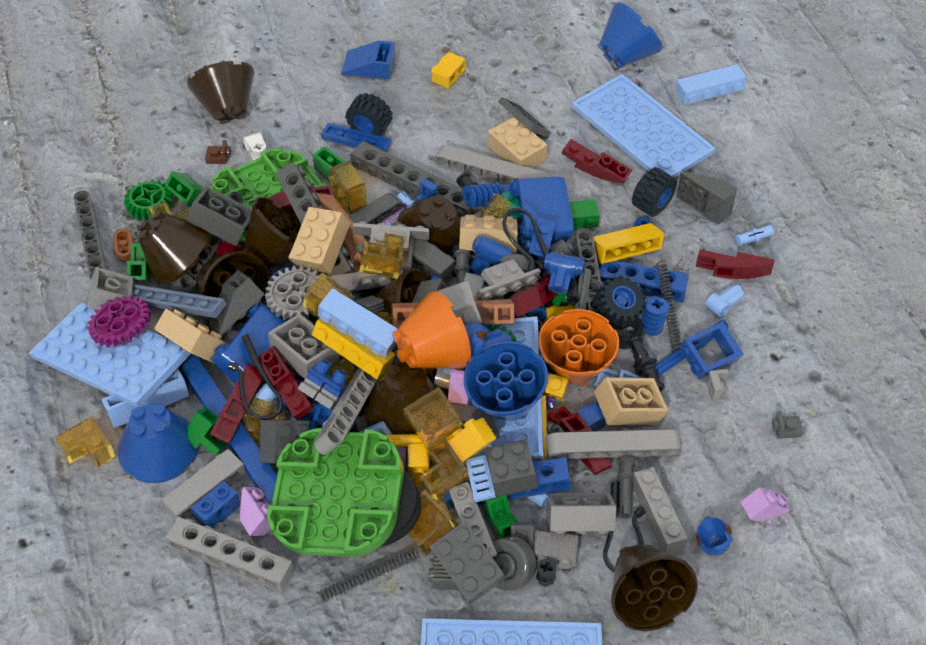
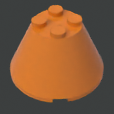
[392,291,471,369]
[538,309,619,386]

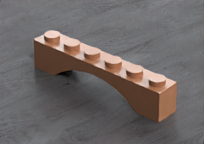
[316,193,382,272]
[391,299,514,328]

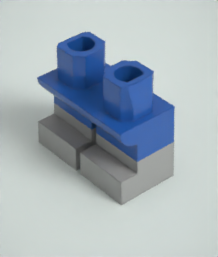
[298,359,348,409]

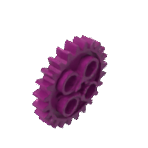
[87,295,151,348]

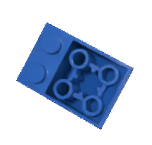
[341,41,396,79]

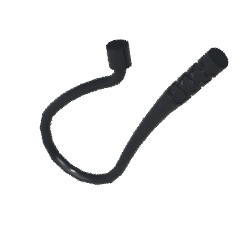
[502,208,549,272]
[228,334,283,420]
[603,481,646,573]

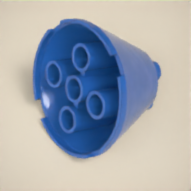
[597,2,663,68]
[463,341,548,421]
[117,404,199,483]

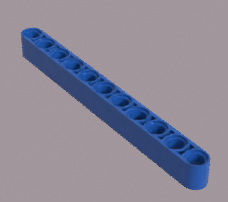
[178,354,277,505]

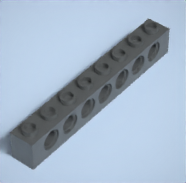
[351,141,473,217]
[275,162,357,281]

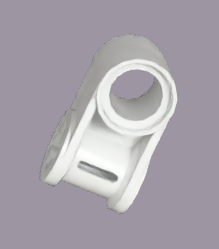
[243,132,266,160]

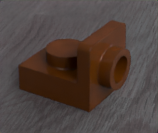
[205,140,231,164]

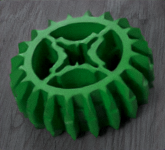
[124,179,173,222]

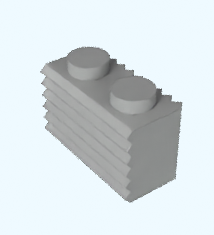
[533,530,579,569]

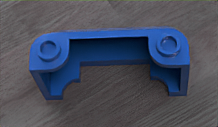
[509,176,574,246]
[210,302,288,389]

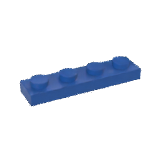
[321,123,392,152]

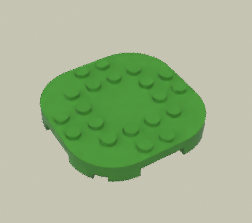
[209,148,327,243]
[267,428,404,557]

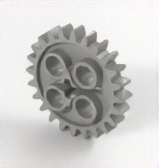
[265,265,329,320]

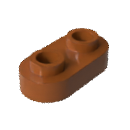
[113,229,133,261]

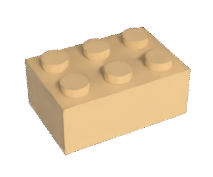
[488,117,548,168]
[289,207,350,274]
[459,215,517,253]
[154,309,227,364]
[594,378,669,425]

